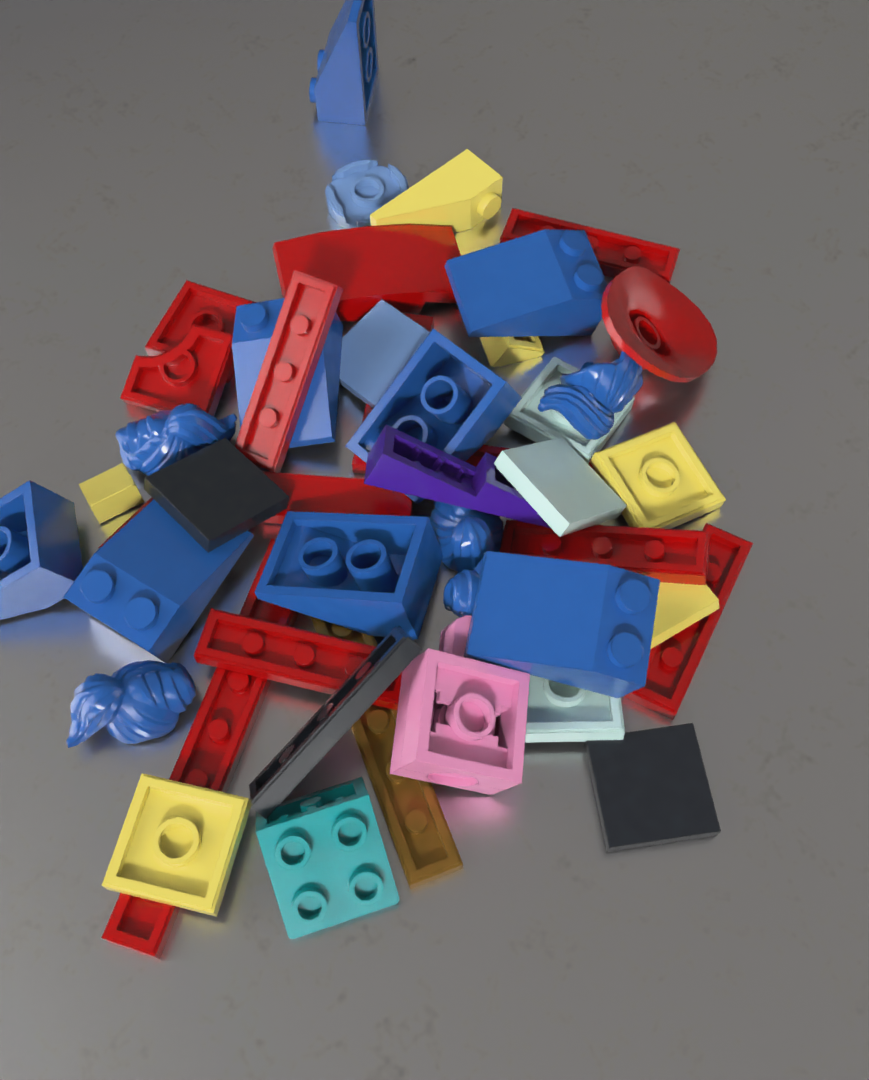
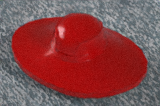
[601,266,717,383]

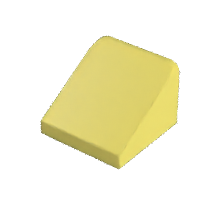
[479,336,545,367]
[79,463,144,524]

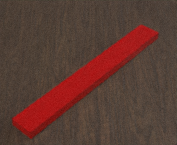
[101,539,299,959]

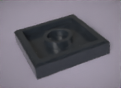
[144,438,289,552]
[584,723,721,852]

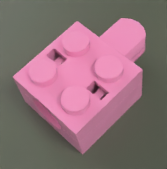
[390,615,530,795]

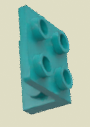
[256,777,399,939]

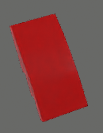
[272,224,461,322]

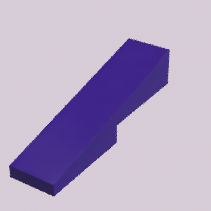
[364,425,552,529]

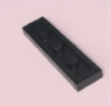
[249,626,422,819]

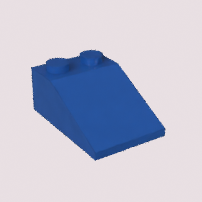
[309,0,379,126]
[444,229,608,337]
[232,298,343,448]
[345,328,522,504]
[0,480,83,620]
[63,499,254,663]
[254,511,443,639]
[464,551,660,698]

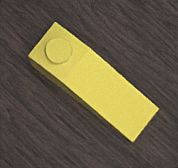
[370,149,503,233]

